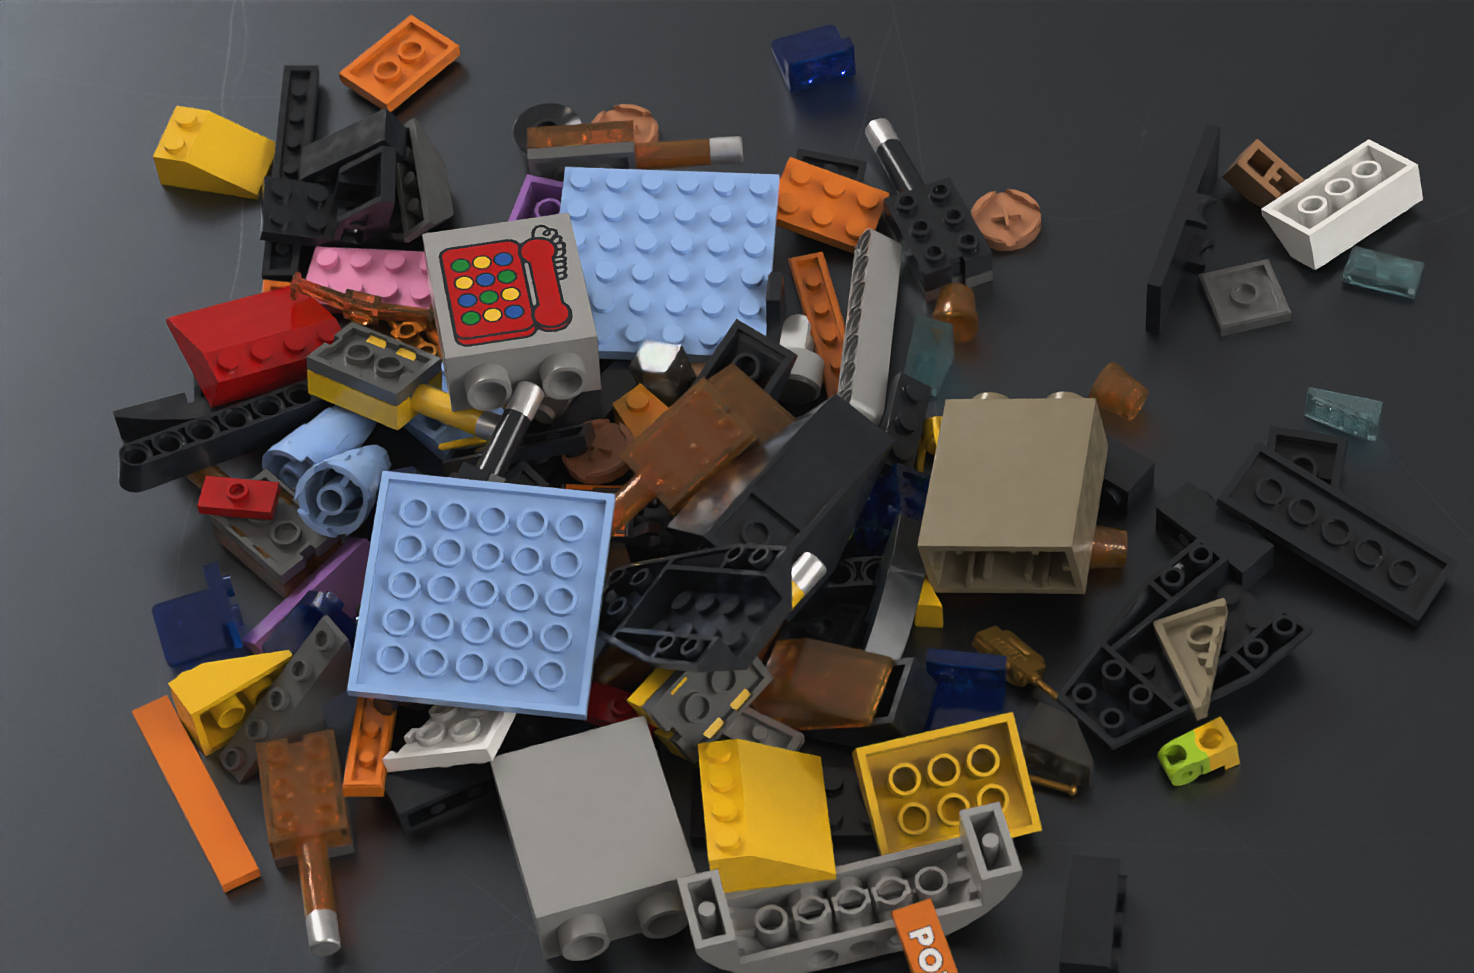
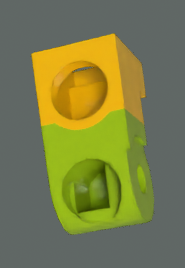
[1157,716,1240,786]

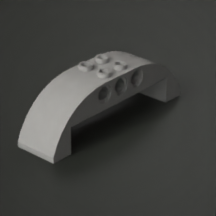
[677,802,1022,973]

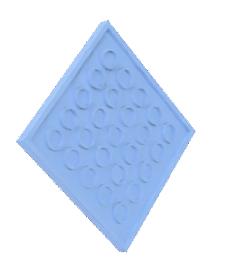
[560,167,780,363]
[347,471,616,720]

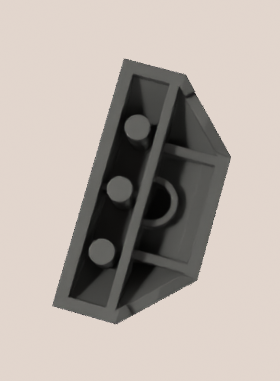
[385,118,454,243]

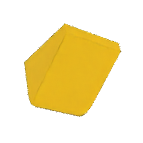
[913,576,943,628]

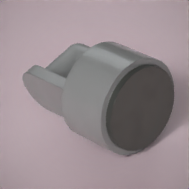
[779,314,825,404]

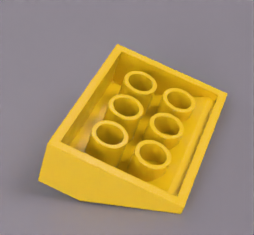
[852,712,1042,856]
[698,739,837,893]

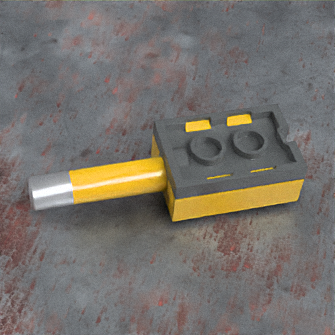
[306,322,501,441]
[626,552,827,764]

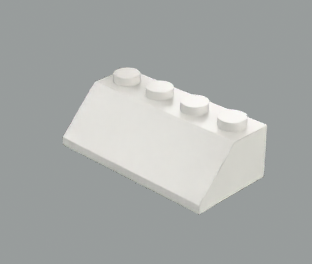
[1261,139,1423,270]

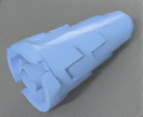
[262,405,377,504]
[295,445,392,538]

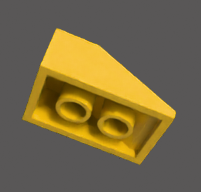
[153,106,276,200]
[168,650,293,757]

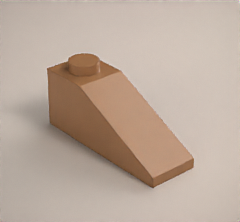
[1222,139,1305,208]

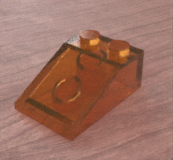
[751,638,895,730]

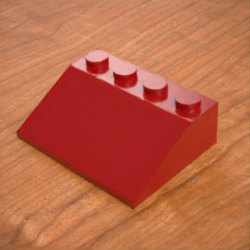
[166,283,342,408]

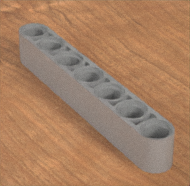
[837,228,902,426]

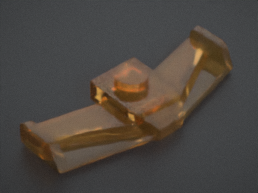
[290,272,435,333]

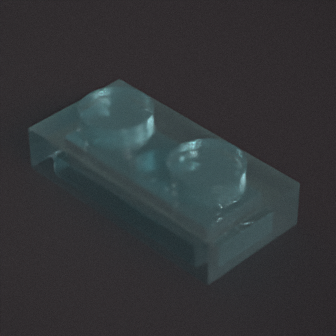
[1343,246,1424,299]

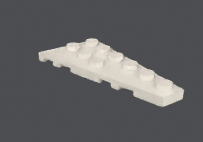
[382,705,517,772]

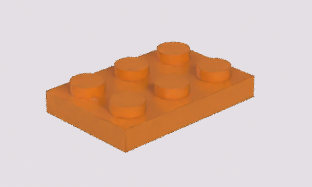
[339,15,461,112]
[776,157,890,254]

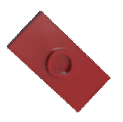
[197,476,281,520]
[582,682,658,740]

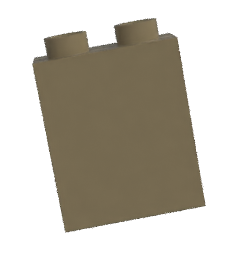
[917,392,1108,594]

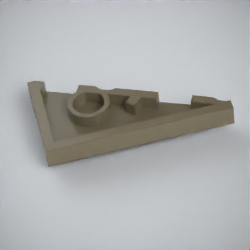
[1152,598,1228,720]

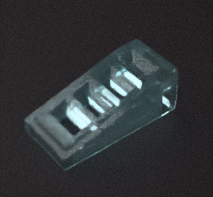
[1305,387,1383,445]

